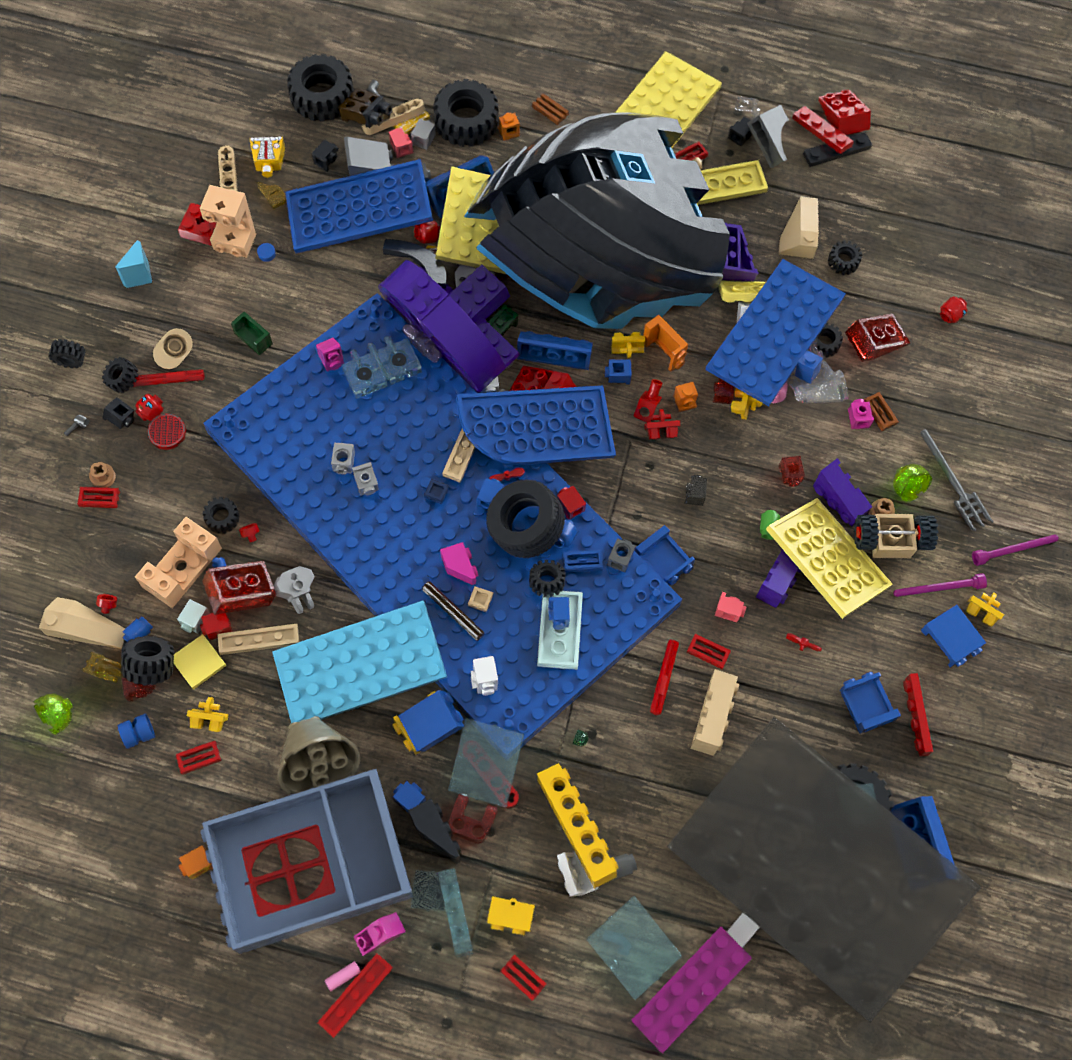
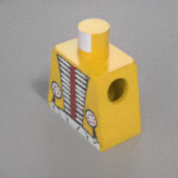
[250,137,285,178]

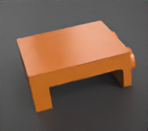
[643,315,688,372]

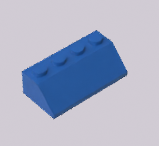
[426,155,494,219]
[517,331,593,370]
[889,796,959,890]

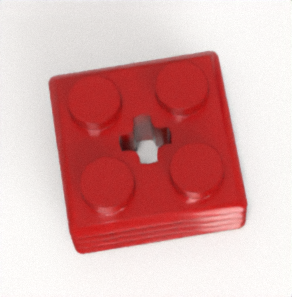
[178,203,217,246]

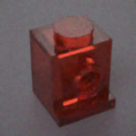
[713,377,734,404]
[778,456,805,487]
[121,677,155,702]

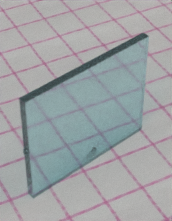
[448,718,524,807]
[586,896,682,1000]

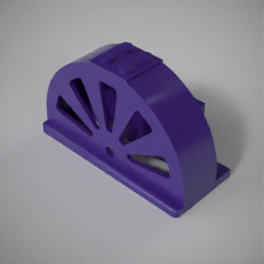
[378,260,520,393]

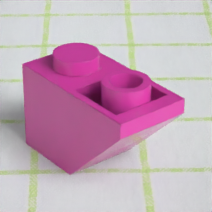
[316,338,344,372]
[440,542,478,585]
[354,912,406,956]

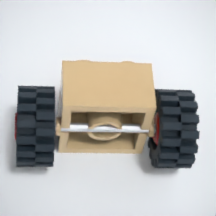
[854,514,938,558]

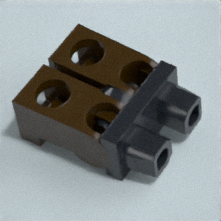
[339,88,393,128]

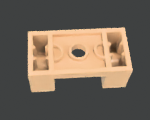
[200,185,256,258]
[135,517,222,608]

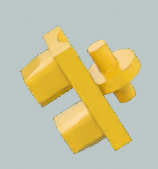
[611,332,645,358]
[731,388,763,420]
[966,592,1004,627]
[187,697,229,732]

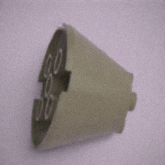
[278,716,360,794]

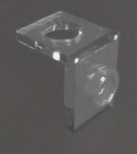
[735,97,760,120]

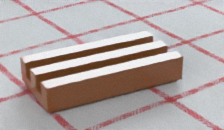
[532,93,569,125]
[864,392,899,431]

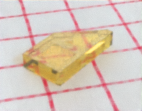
[257,182,287,209]

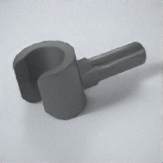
[64,415,90,436]

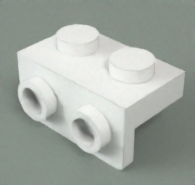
[557,852,599,897]

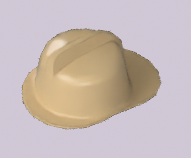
[153,328,193,369]

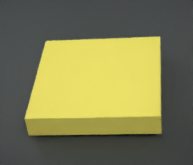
[174,634,227,690]

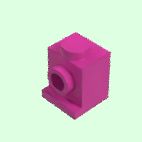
[848,399,874,429]

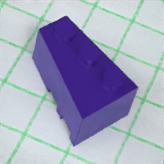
[722,223,758,281]
[813,458,872,527]
[756,549,801,608]

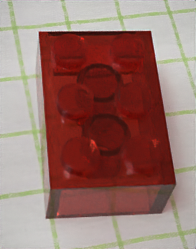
[202,561,277,615]

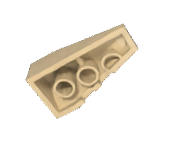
[778,197,819,259]
[39,597,125,649]

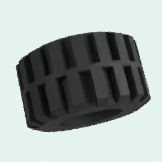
[121,636,174,685]

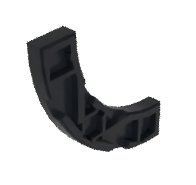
[382,239,447,289]

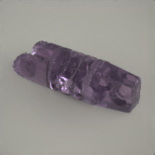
[402,324,443,363]

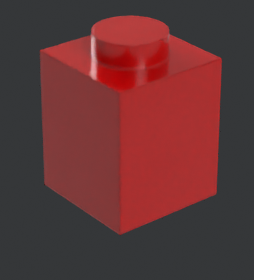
[557,486,586,520]
[200,609,233,641]

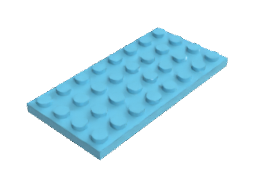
[272,601,447,723]

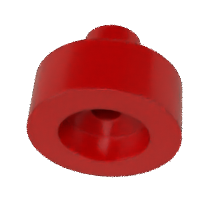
[239,523,260,542]
[96,594,118,614]

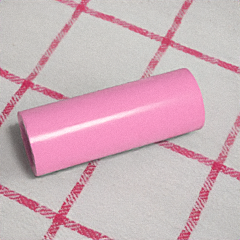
[325,961,361,991]

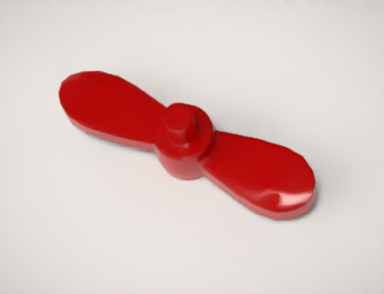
[489,468,525,481]
[786,633,822,652]

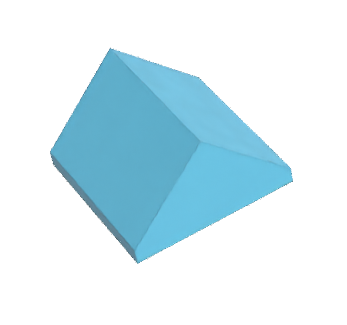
[116,240,152,288]

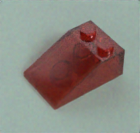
[845,314,910,362]

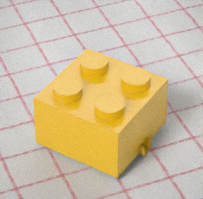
[487,897,535,935]

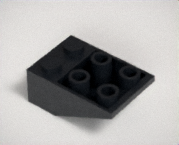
[408,799,462,864]

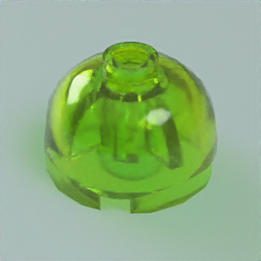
[893,464,932,501]
[33,693,73,735]

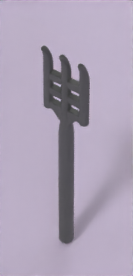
[920,429,994,531]

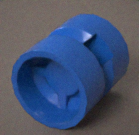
[117,713,155,749]

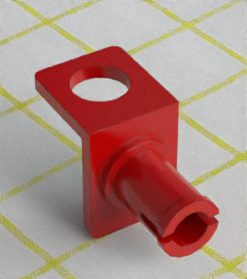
[633,379,663,423]

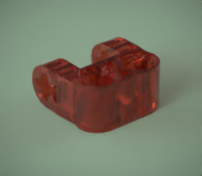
[449,793,498,844]

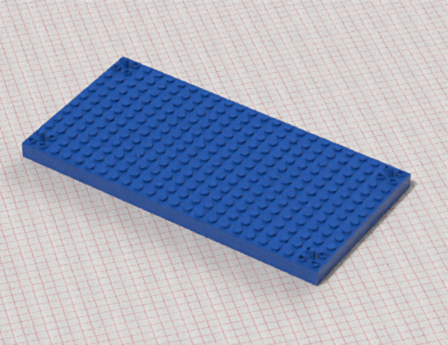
[203,293,682,761]

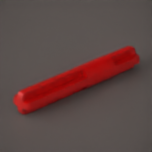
[133,369,205,387]
[650,639,679,715]

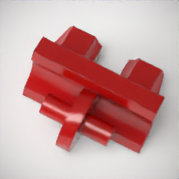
[644,409,680,440]

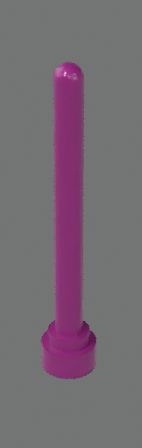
[972,534,1059,566]
[893,573,987,597]

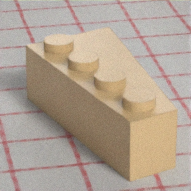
[690,669,739,756]

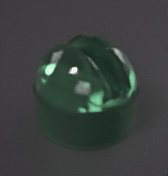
[572,729,588,747]

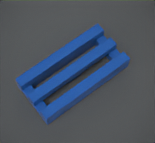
[562,550,604,573]

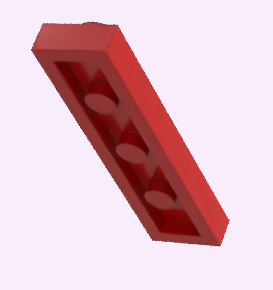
[792,106,853,154]
[903,673,933,757]
[318,953,393,1038]

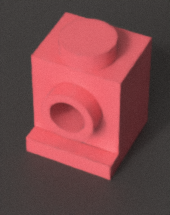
[389,128,413,158]
[715,592,747,623]

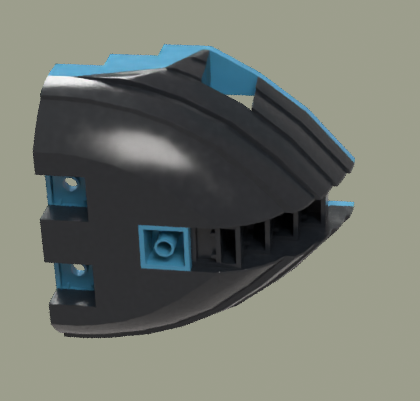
[464,112,730,329]

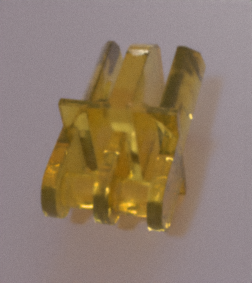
[82,652,121,683]

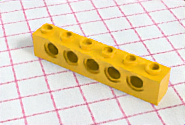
[537,763,618,889]

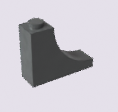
[747,105,788,169]

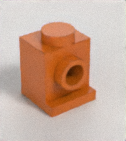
[498,113,520,141]
[673,382,698,412]

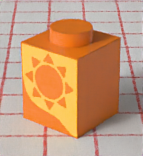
[179,845,213,880]

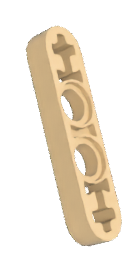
[362,99,425,135]
[218,146,238,191]

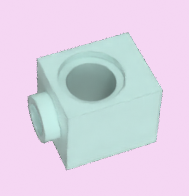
[177,599,210,634]

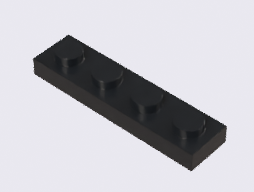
[803,132,872,167]

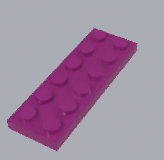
[631,927,752,1054]

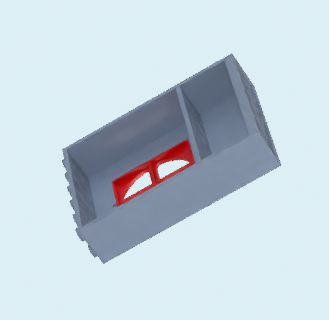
[201,769,413,954]

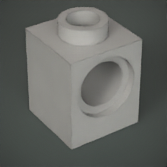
[411,118,436,150]
[331,442,355,474]

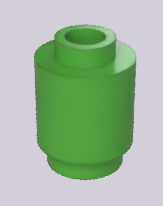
[760,510,780,540]

